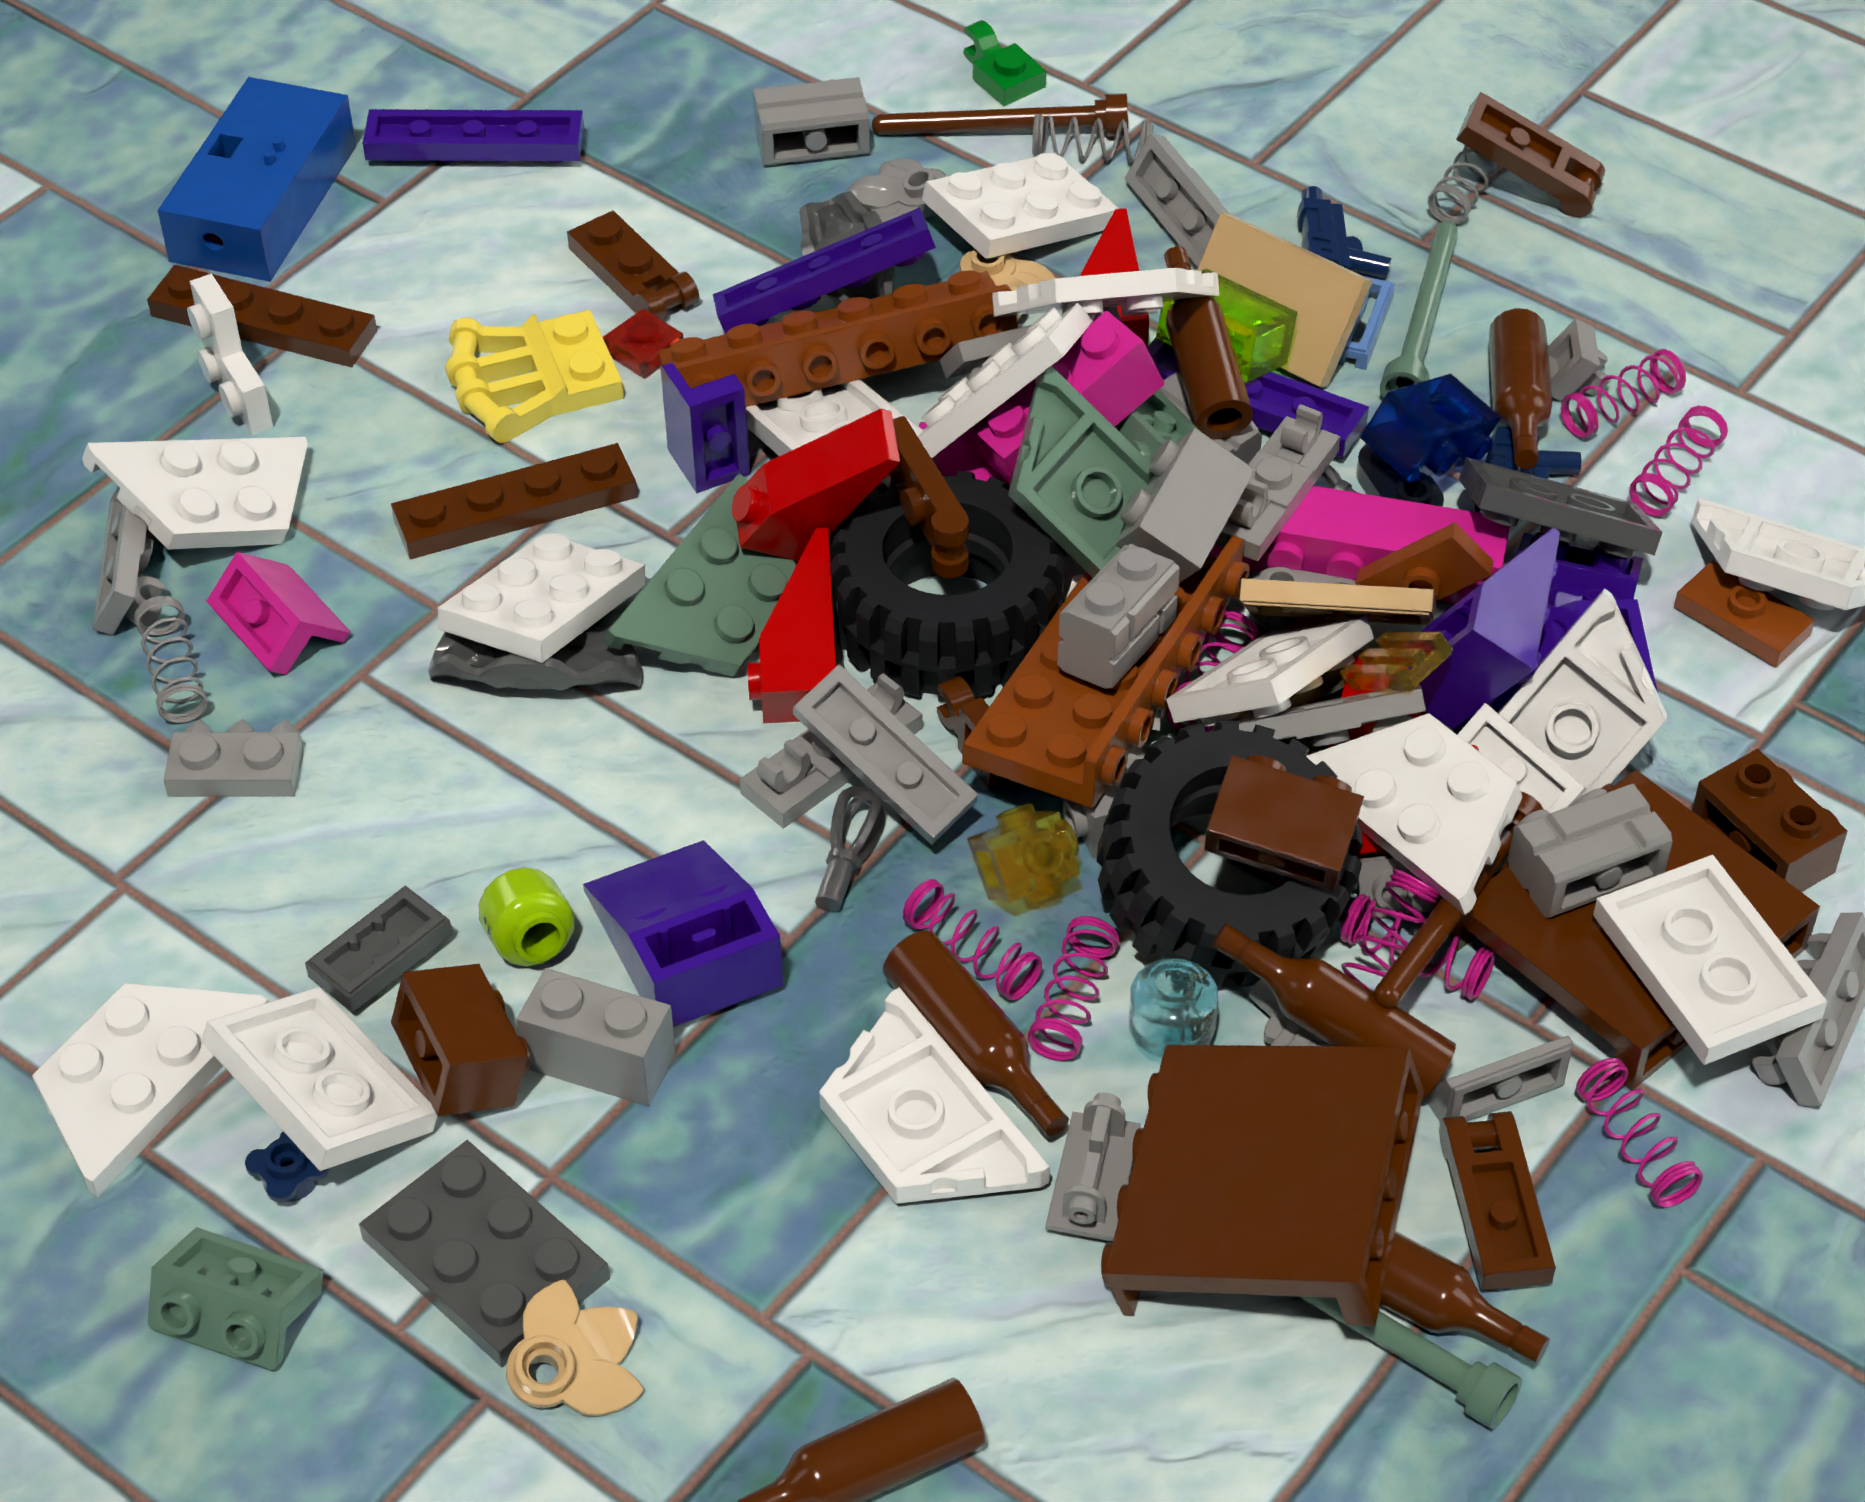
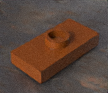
[1355,522,1493,601]
[1674,560,1815,667]

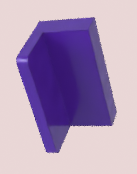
[660,362,750,494]

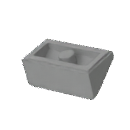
[1424,1036,1573,1122]

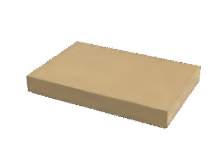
[1197,212,1373,387]
[1240,578,1436,626]

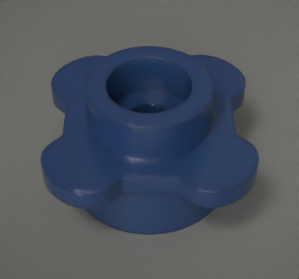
[245,1131,329,1202]

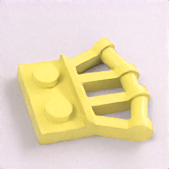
[445,310,624,443]

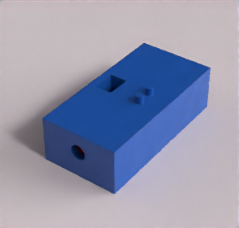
[157,77,356,282]

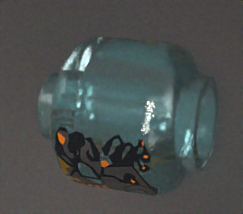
[1129,958,1218,1058]

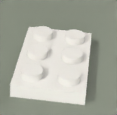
[922,152,1119,259]
[918,303,1093,458]
[438,533,645,663]
[1166,615,1374,726]
[1593,855,1828,1065]
[202,987,438,1171]

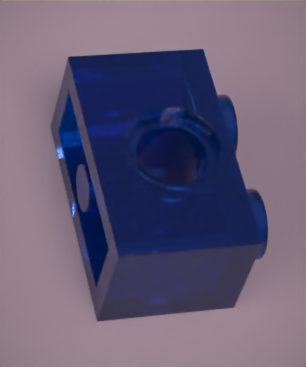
[1360,373,1501,483]

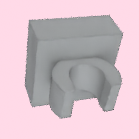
[1548,318,1611,402]

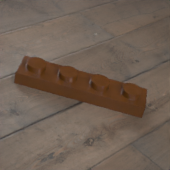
[147,265,377,368]
[391,443,638,560]

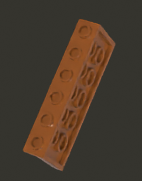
[657,270,1018,407]
[962,535,1249,808]

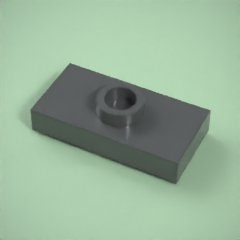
[305,885,452,1013]

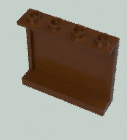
[1451,770,1820,1091]
[1101,1045,1424,1326]

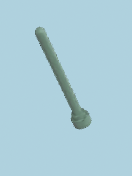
[1380,221,1458,408]
[1298,1296,1522,1429]

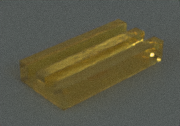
[1339,632,1454,692]

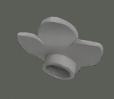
[846,158,947,222]

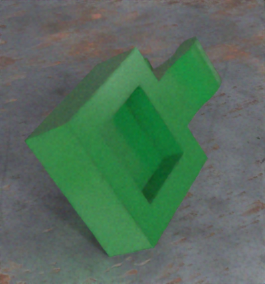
[963,20,1047,107]

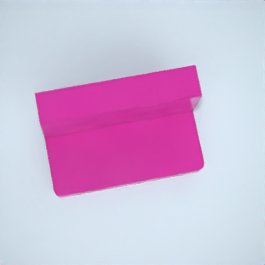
[206,552,350,675]

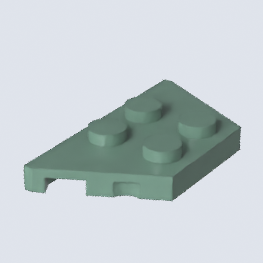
[1008,366,1154,578]
[602,473,796,677]

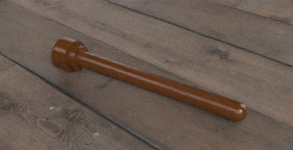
[871,93,1128,137]
[1374,791,1544,1008]

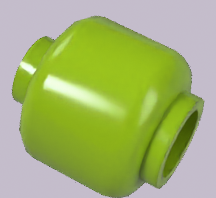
[479,867,574,966]

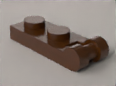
[1456,92,1605,217]
[567,210,699,325]
[883,416,969,579]
[1439,1111,1556,1290]

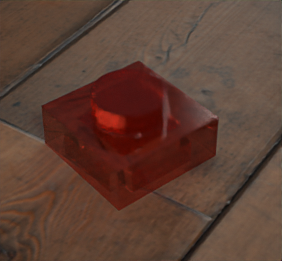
[603,309,684,379]

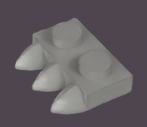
[163,719,303,797]

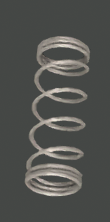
[1032,113,1154,163]
[1427,145,1498,224]
[134,596,208,723]

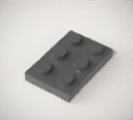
[1459,457,1663,558]
[359,1140,610,1368]

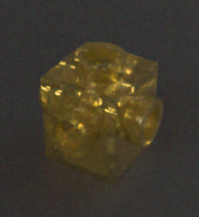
[967,804,1080,904]

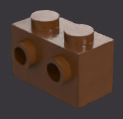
[1692,748,1848,892]
[1204,755,1364,891]
[391,964,530,1116]

